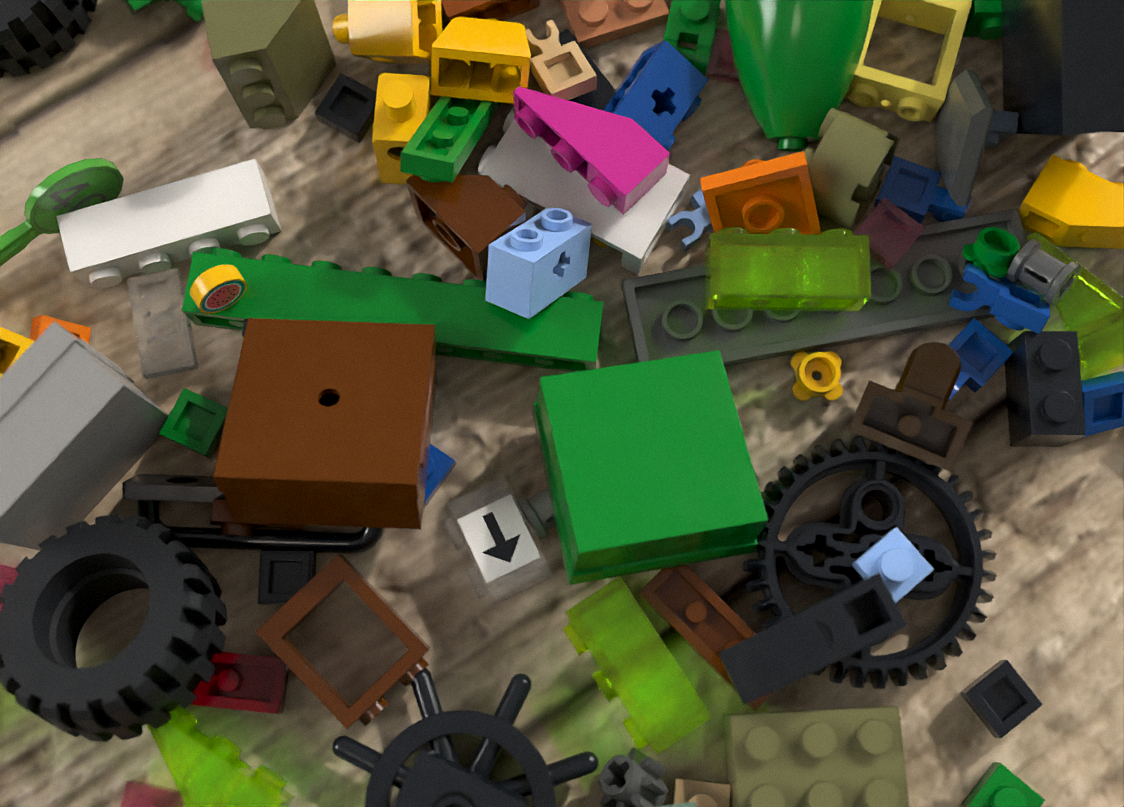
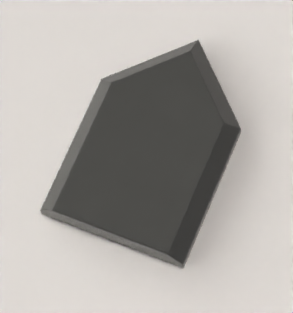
[934,69,995,207]

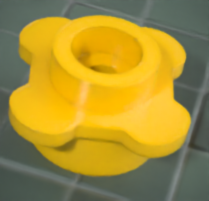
[790,351,843,402]

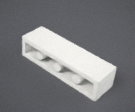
[56,159,281,289]

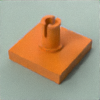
[700,151,823,262]

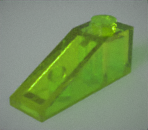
[1026,232,1124,379]

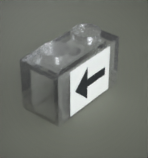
[444,476,552,605]

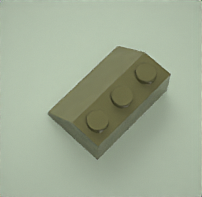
[201,0,336,129]

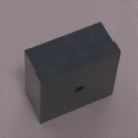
[1001,0,1124,136]

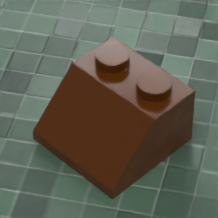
[406,175,526,282]

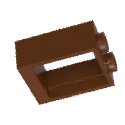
[256,554,430,729]

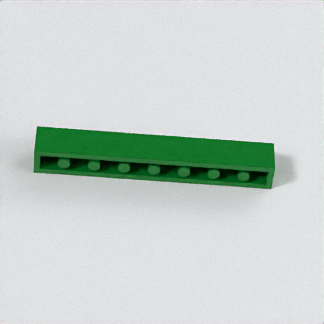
[181,248,604,372]

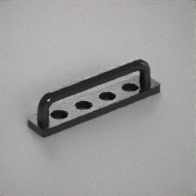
[122,474,384,554]

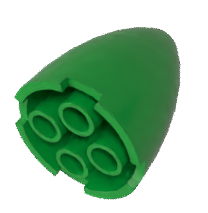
[725,0,874,152]

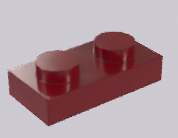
[190,652,289,714]

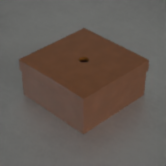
[213,318,437,529]

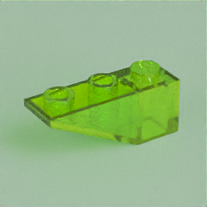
[147,706,295,807]

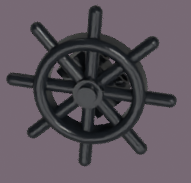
[332,668,599,807]

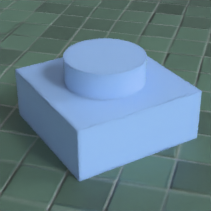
[851,527,934,603]

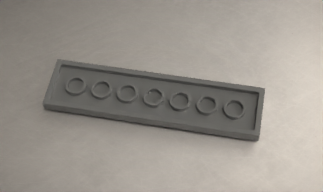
[621,208,1035,367]

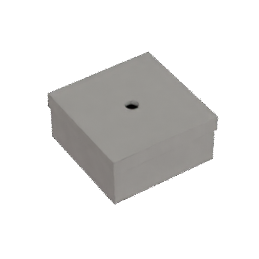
[0,321,169,551]

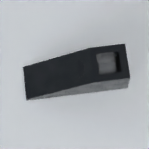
[717,573,908,705]

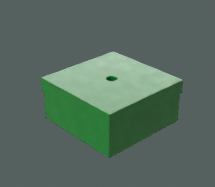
[532,350,768,585]

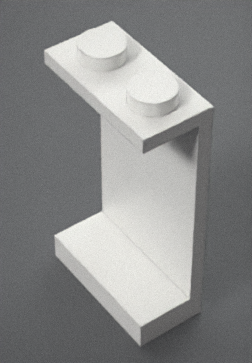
[478,106,690,275]

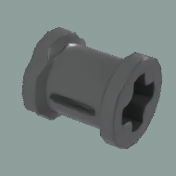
[1007,239,1081,306]

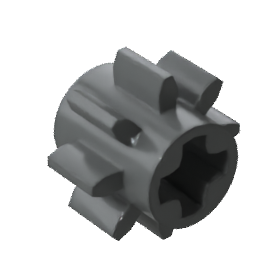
[599,748,668,807]

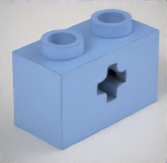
[485,207,592,319]

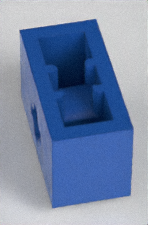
[603,40,709,151]

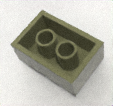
[723,706,910,807]

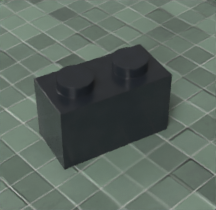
[1004,331,1086,447]

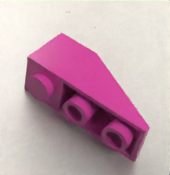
[513,87,670,215]

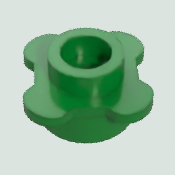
[962,227,1020,278]

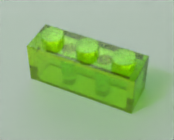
[705,227,871,311]
[562,576,712,755]

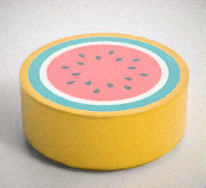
[190,264,247,314]

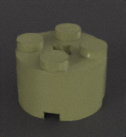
[804,108,900,231]

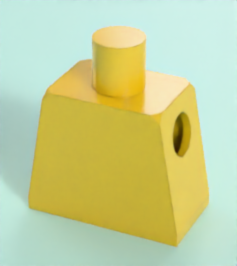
[332,0,442,65]
[431,17,531,104]
[372,73,438,185]

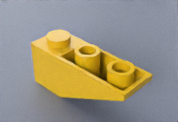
[1018,154,1124,249]

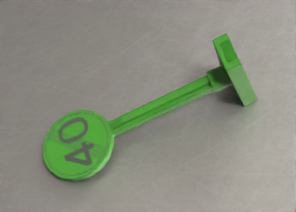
[0,158,124,266]

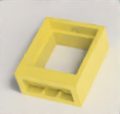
[845,0,972,122]

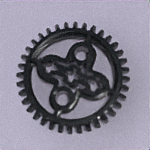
[742,436,998,689]

